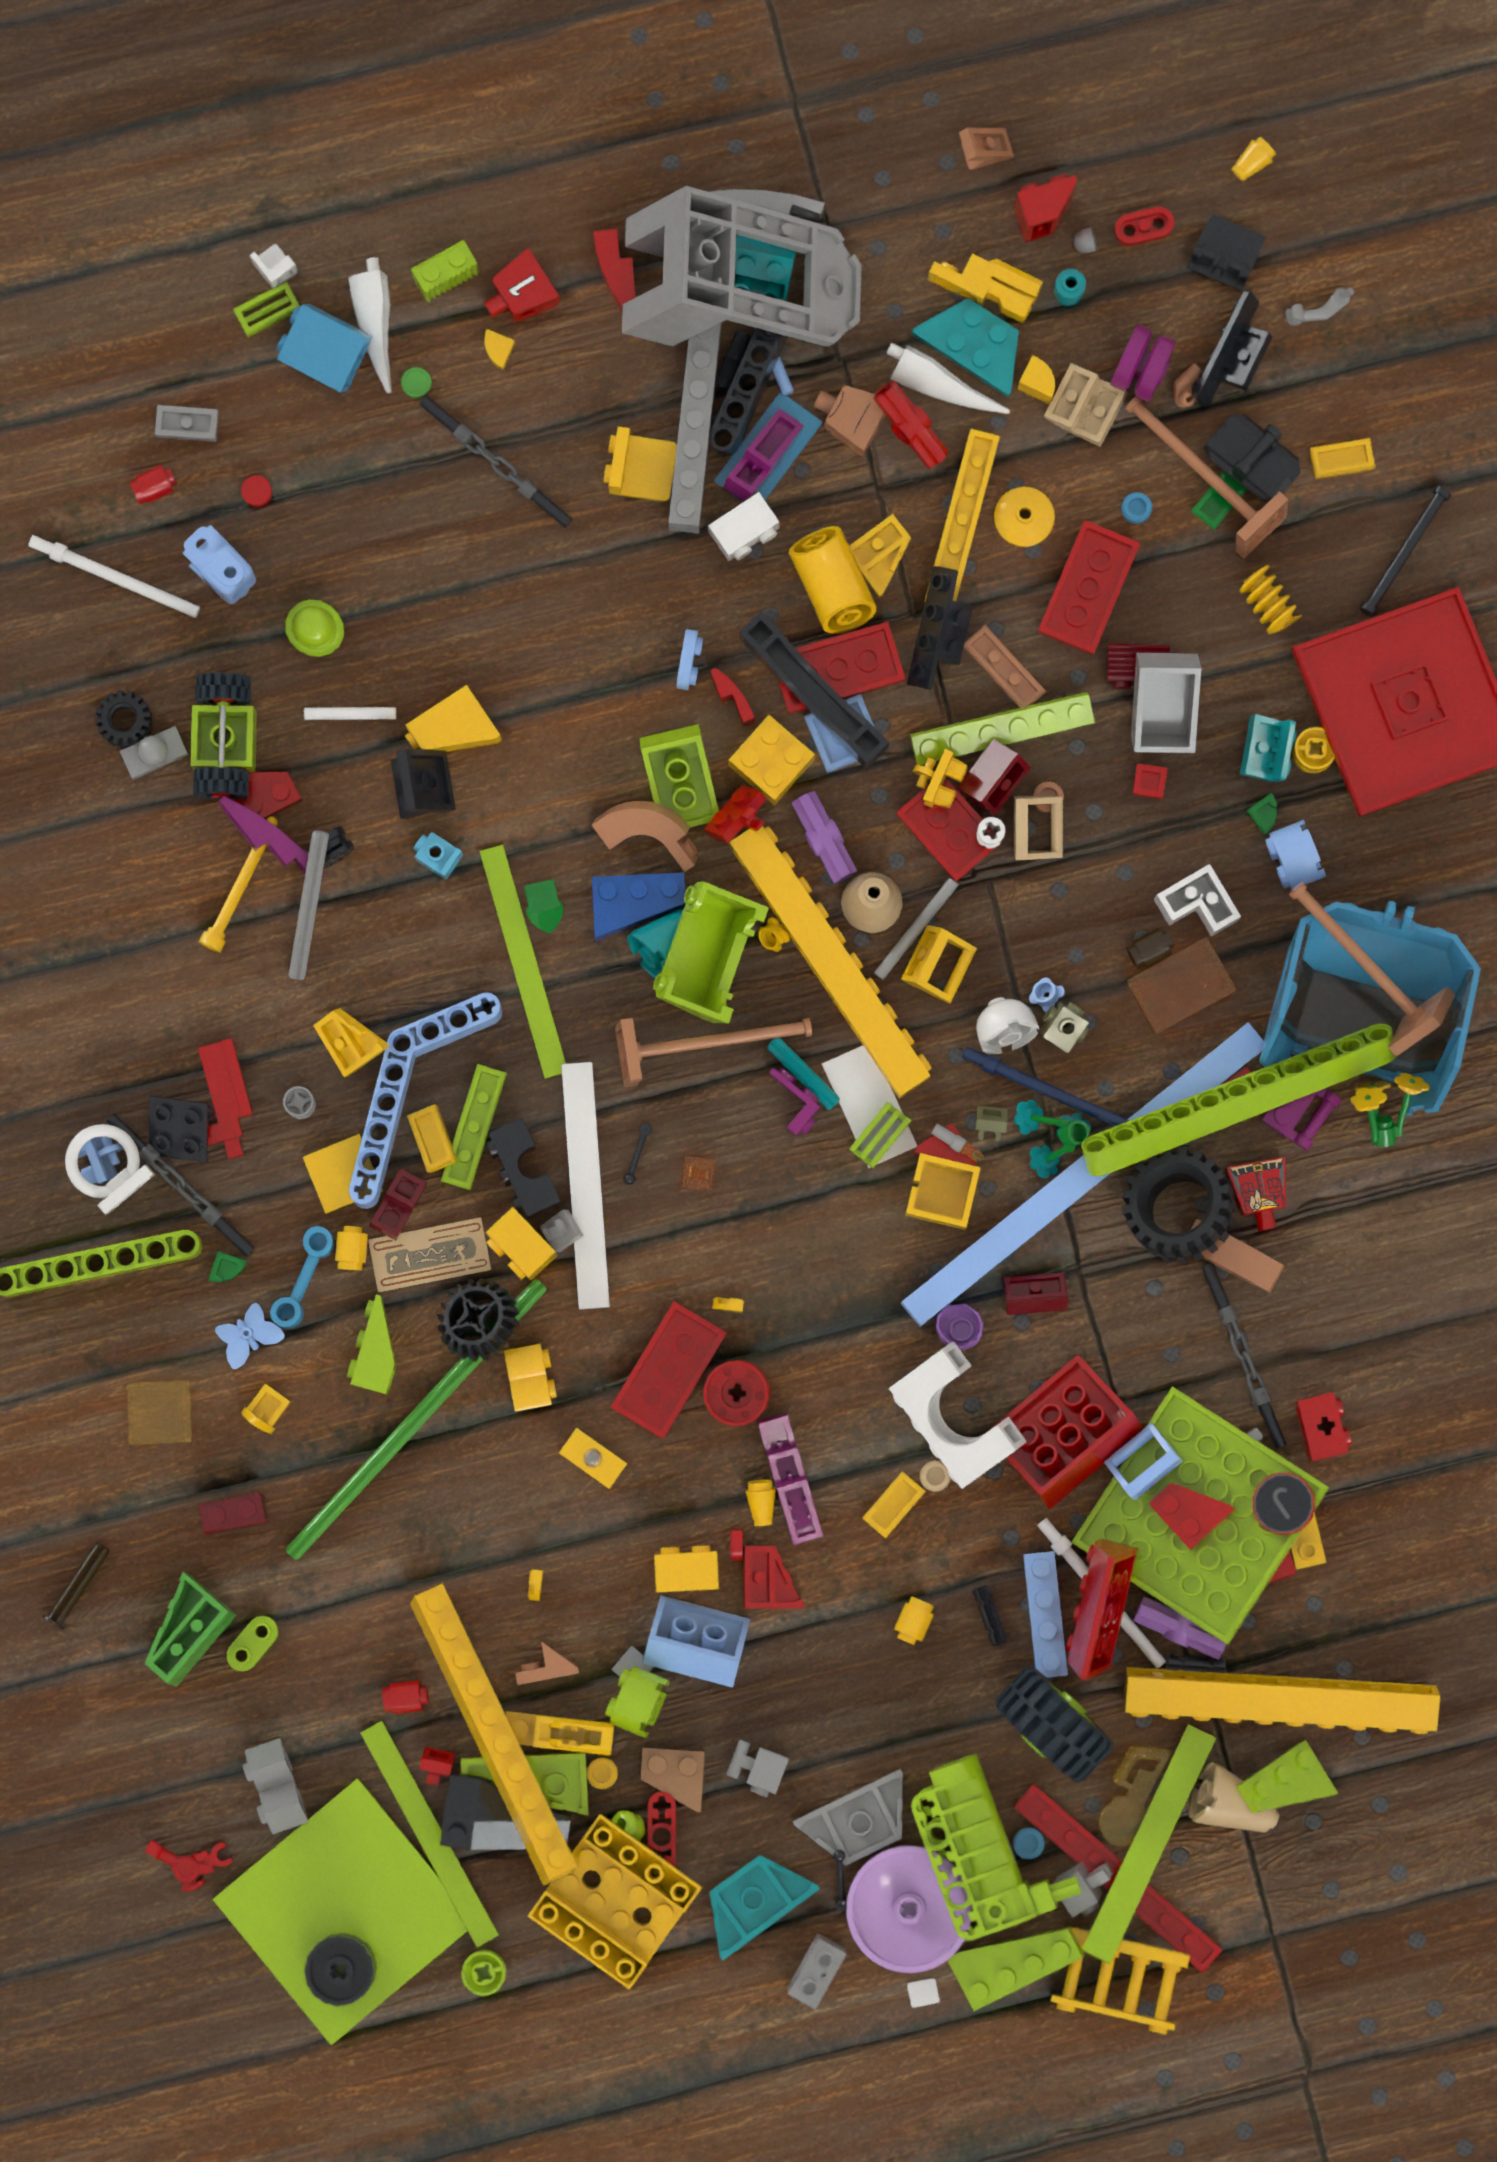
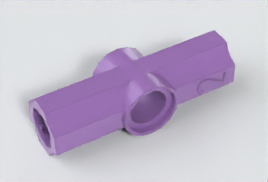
[791,791,857,884]
[1133,1597,1226,1660]

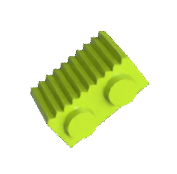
[411,240,479,302]

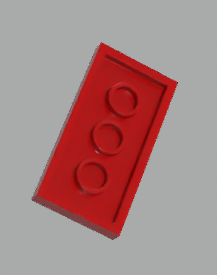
[1037,520,1140,655]
[778,622,905,715]
[610,1302,727,1440]

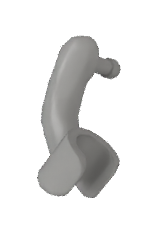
[1285,288,1354,326]

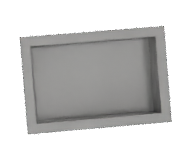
[1131,653,1202,753]

